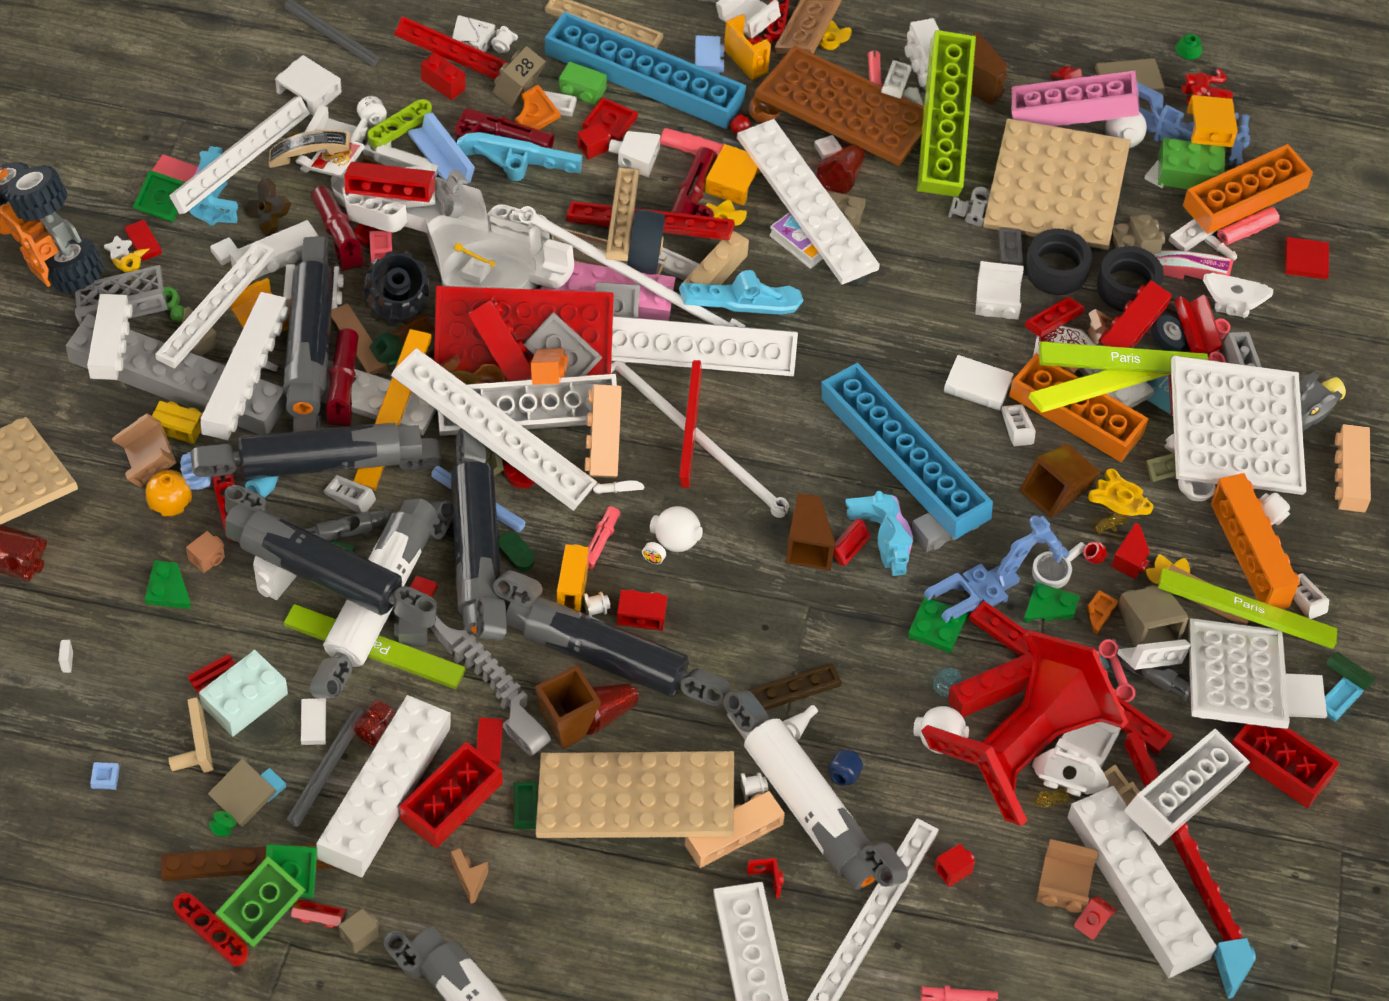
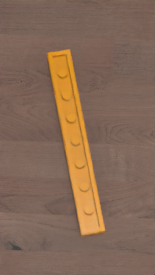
[353,329,432,491]

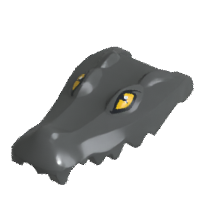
[1299,372,1343,432]

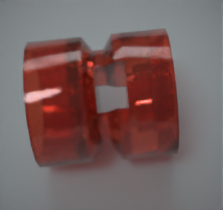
[353,700,396,746]

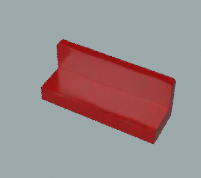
[1174,295,1223,355]

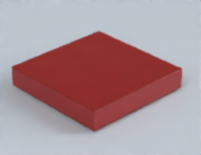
[582,97,638,141]
[1285,237,1329,279]

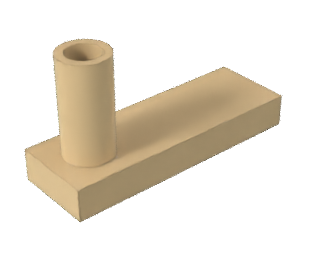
[169,697,213,773]

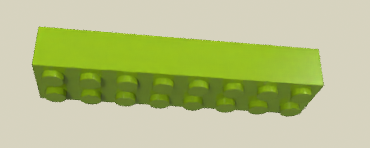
[917,30,976,197]

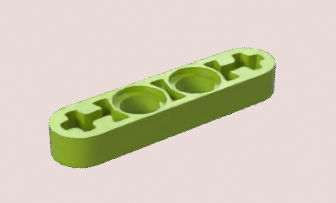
[367,100,432,148]

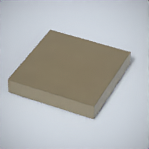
[208,758,277,827]

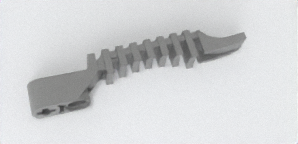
[429,616,551,756]

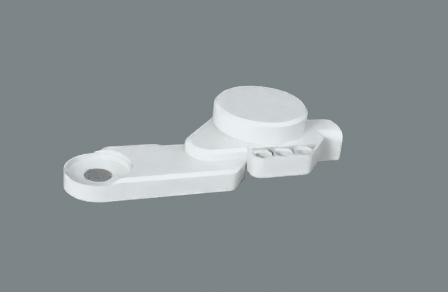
[331,159,574,289]

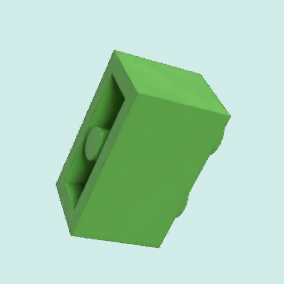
[559,61,607,105]

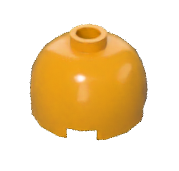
[145,470,192,516]

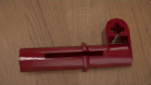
[455,108,555,149]
[671,147,717,217]
[311,186,363,272]
[327,328,359,426]

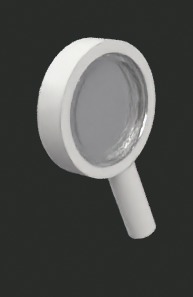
[1032,542,1086,588]

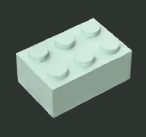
[199,650,288,737]

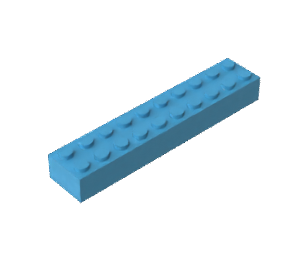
[545,11,746,129]
[822,363,993,539]

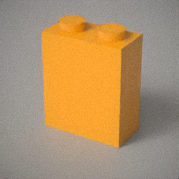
[557,544,589,612]

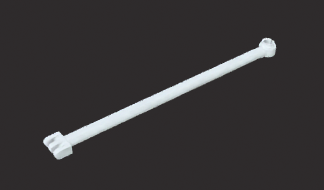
[518,206,746,327]
[611,361,789,518]

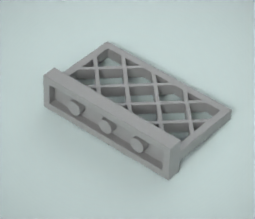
[75,265,168,325]

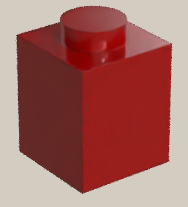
[577,123,611,160]
[934,844,975,887]

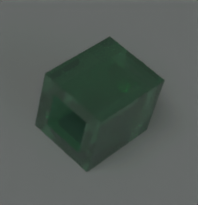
[369,332,404,367]

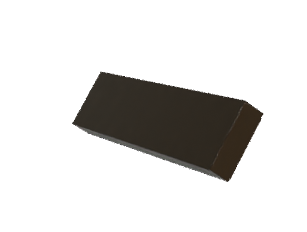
[748,663,842,710]

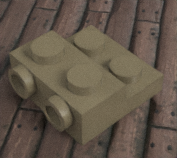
[827,191,866,234]
[1111,214,1165,254]

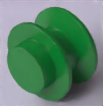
[208,811,236,837]

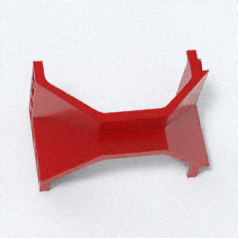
[921,630,1128,826]

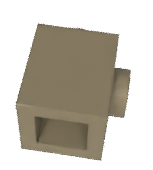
[338,908,380,954]

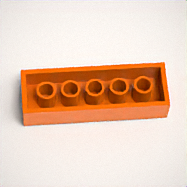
[1183,144,1313,234]
[1009,353,1149,462]
[1211,473,1300,609]

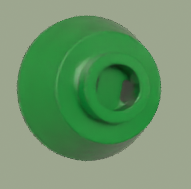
[1175,34,1203,60]

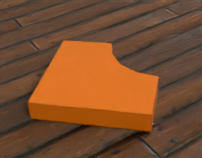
[515,84,561,130]

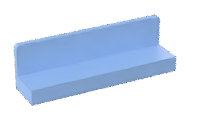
[408,113,475,184]

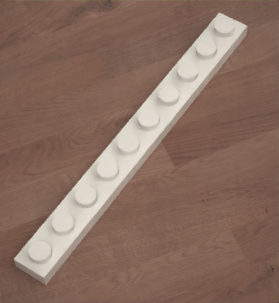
[169,96,310,214]
[807,818,939,1001]

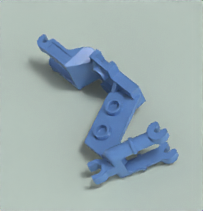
[1137,82,1250,168]
[924,516,1070,623]

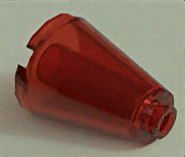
[816,144,865,195]
[586,684,639,735]

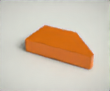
[1087,590,1119,635]

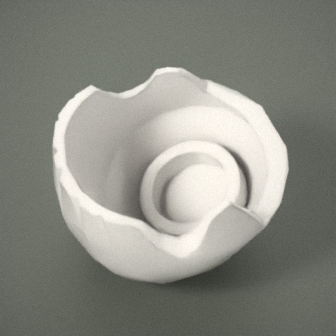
[1178,479,1216,502]

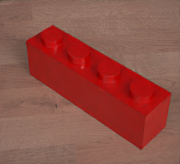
[344,162,435,203]
[1098,280,1172,348]
[468,299,532,382]
[948,652,1033,718]

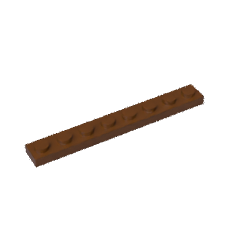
[161,843,337,881]

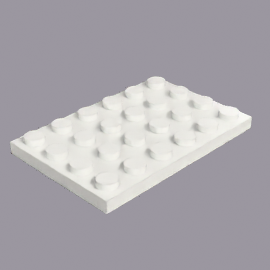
[1188,618,1290,729]

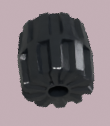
[363,251,429,327]

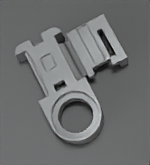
[435,169,468,218]
[948,187,990,227]

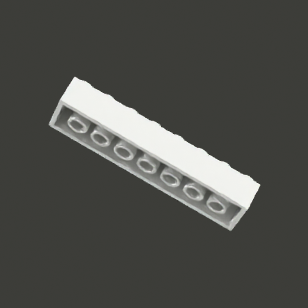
[438,374,617,436]
[317,695,451,878]
[1067,786,1216,979]

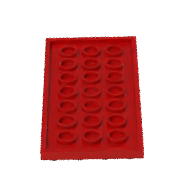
[434,285,614,376]

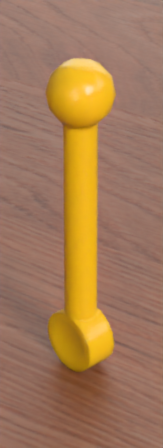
[454,243,495,268]

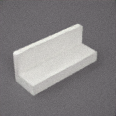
[374,145,438,177]
[1117,639,1191,669]

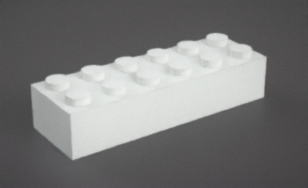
[1124,729,1250,846]

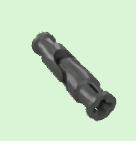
[304,507,390,541]
[1111,638,1191,702]

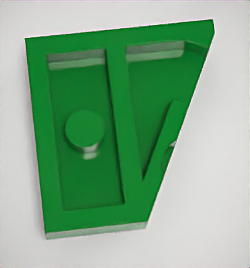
[145,560,191,609]
[1023,582,1080,623]

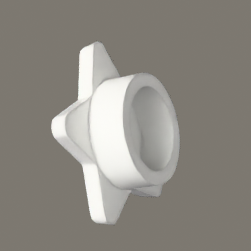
[104,236,132,259]

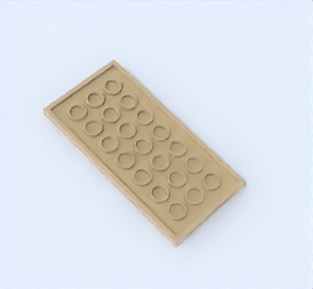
[536,751,734,838]

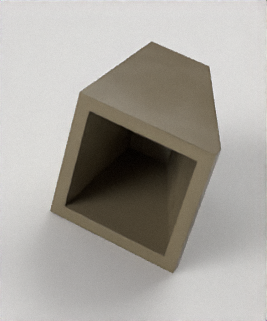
[1118,585,1188,647]

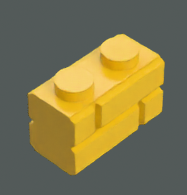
[152,401,203,444]

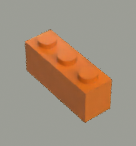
[531,348,569,385]

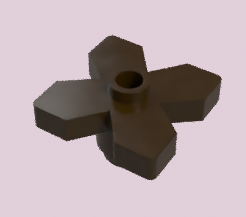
[244,177,291,236]

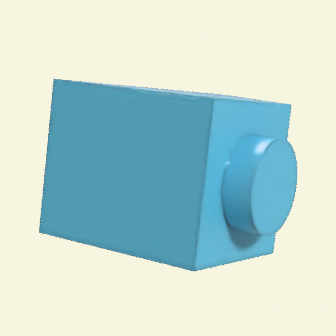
[1214,938,1256,999]

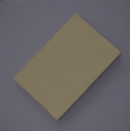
[1095,58,1165,93]

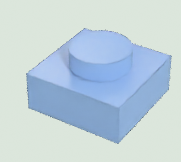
[90,762,119,790]

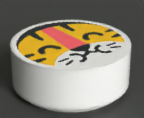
[642,542,666,564]

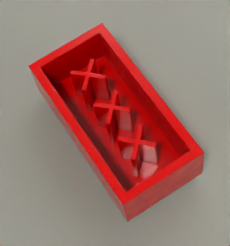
[1232,724,1340,809]
[399,742,503,849]

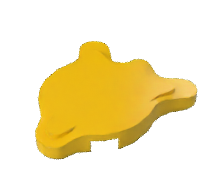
[1088,469,1153,516]

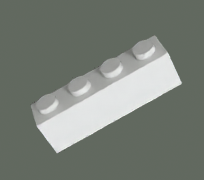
[230,220,318,280]
[87,294,132,380]

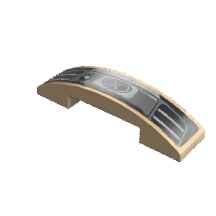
[269,130,350,168]

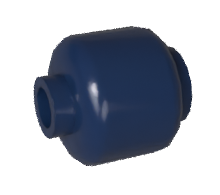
[828,750,863,786]

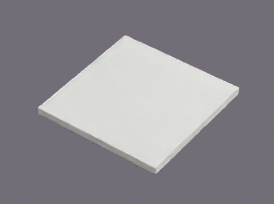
[1171,356,1306,495]

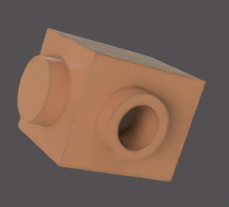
[186,531,225,574]

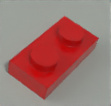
[291,899,347,928]

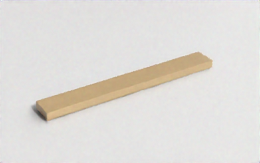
[606,168,639,261]

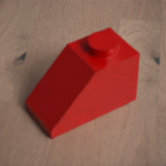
[1111,523,1150,579]

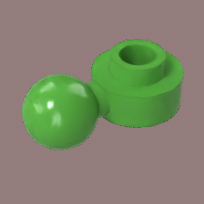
[164,287,185,323]

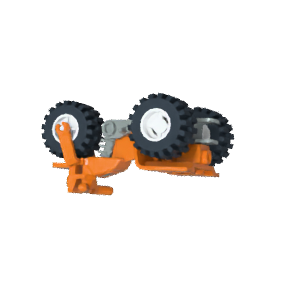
[0,162,104,293]

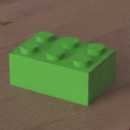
[1157,137,1225,189]
[215,856,305,949]

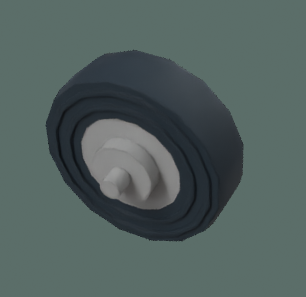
[1151,315,1187,352]

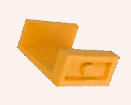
[724,14,771,81]
[1187,95,1238,147]
[705,144,761,206]
[230,278,290,332]

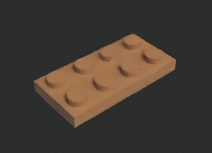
[774,0,842,54]

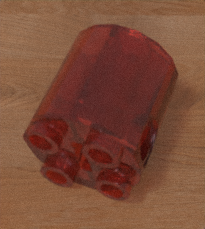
[0,524,47,582]

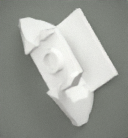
[1203,273,1273,318]
[1032,747,1109,797]

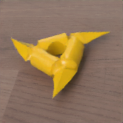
[110,249,149,284]

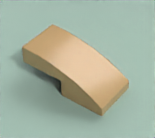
[1103,765,1140,806]

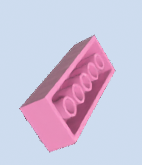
[1012,71,1139,126]
[541,262,675,321]

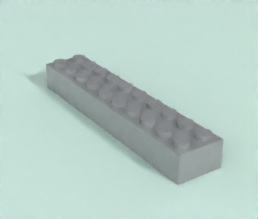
[66,314,287,435]

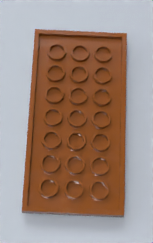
[754,45,924,166]

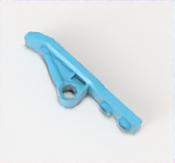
[456,132,582,181]
[679,270,804,314]

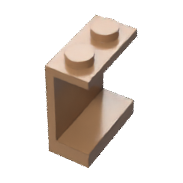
[112,413,176,487]
[1036,839,1098,913]

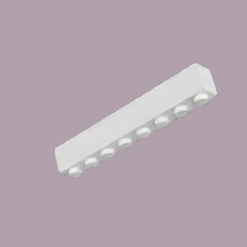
[201,292,289,440]

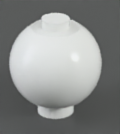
[1105,112,1147,148]
[650,506,702,552]
[914,706,969,754]

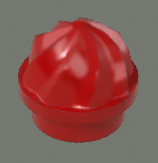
[730,114,751,134]
[1084,542,1107,564]

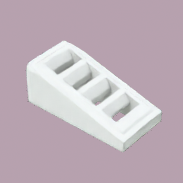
[1001,404,1036,446]
[323,475,376,513]
[1293,573,1329,619]

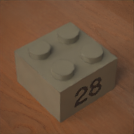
[493,46,546,108]

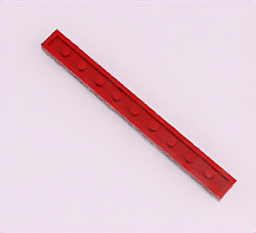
[969,601,1173,755]
[1124,731,1242,942]

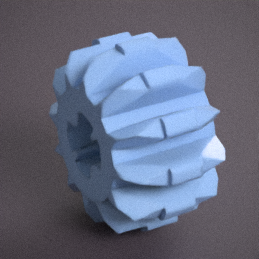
[180,452,211,490]

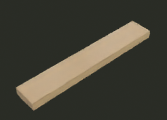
[545,0,663,49]

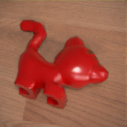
[1181,69,1234,105]

